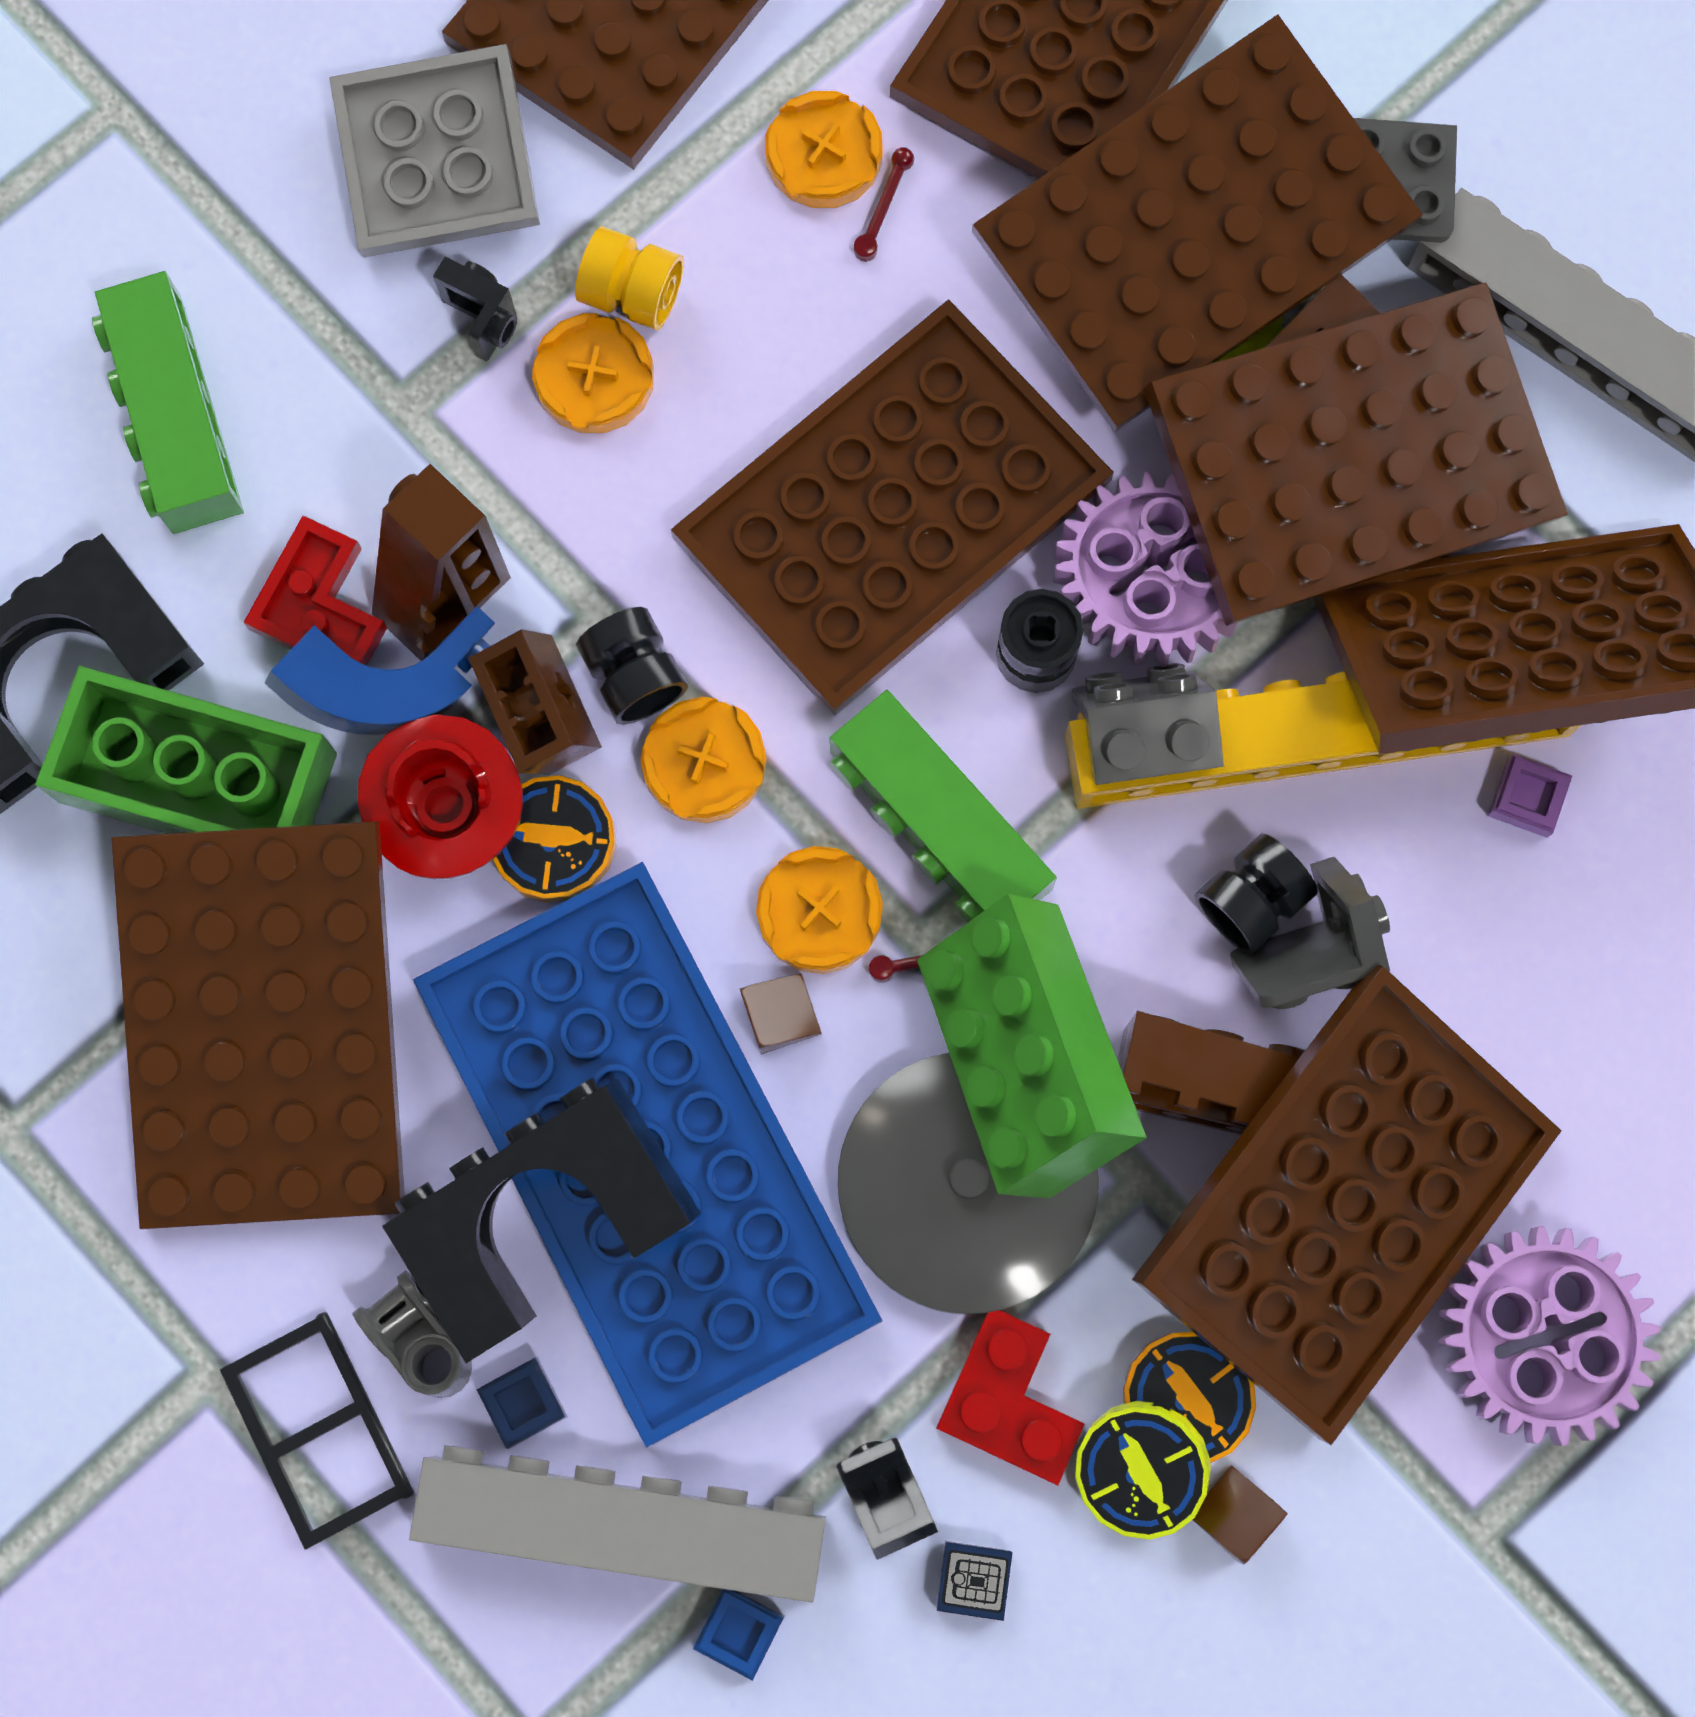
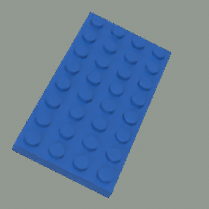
[413,862,883,1448]

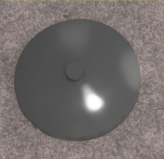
[837,1053,1099,1315]

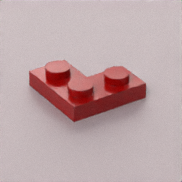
[243,515,387,666]
[936,1310,1085,1486]

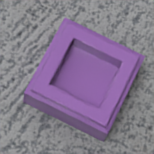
[1488,754,1572,838]

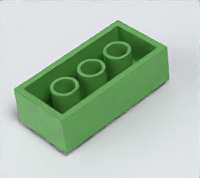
[35,665,337,834]
[917,894,1147,1199]

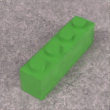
[92,270,244,535]
[828,689,1057,923]

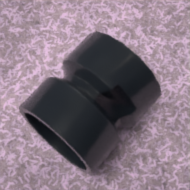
[996,589,1084,693]
[576,606,688,725]
[1194,833,1318,955]

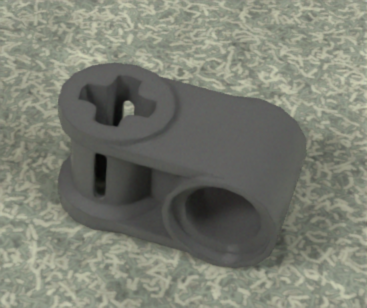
[352,1270,472,1398]

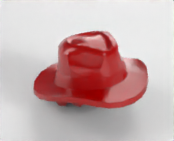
[358,714,523,879]

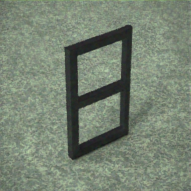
[220,1312,414,1550]

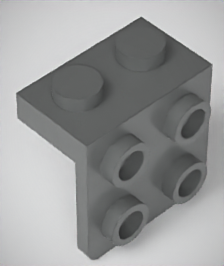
[1354,118,1457,243]
[1071,663,1224,785]
[1230,857,1390,1009]

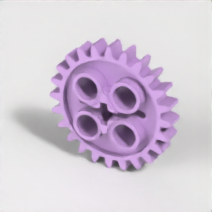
[1053,472,1238,667]
[1438,1226,1661,1446]

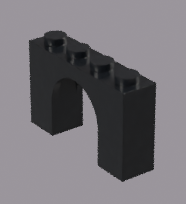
[0,533,204,814]
[382,1078,701,1363]

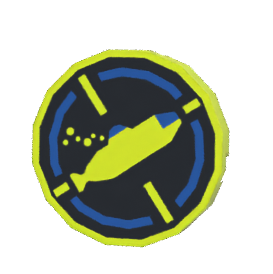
[1075,1401,1211,1540]

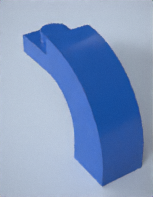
[264,606,495,735]

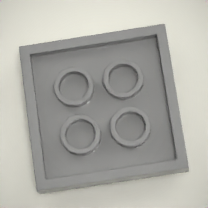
[329,44,540,258]

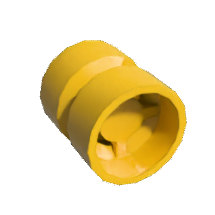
[575,226,685,331]

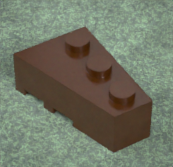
[371,464,511,661]
[1117,1010,1305,1135]

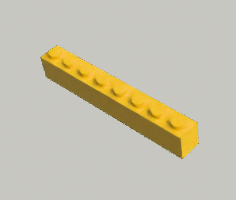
[1064,672,1581,809]

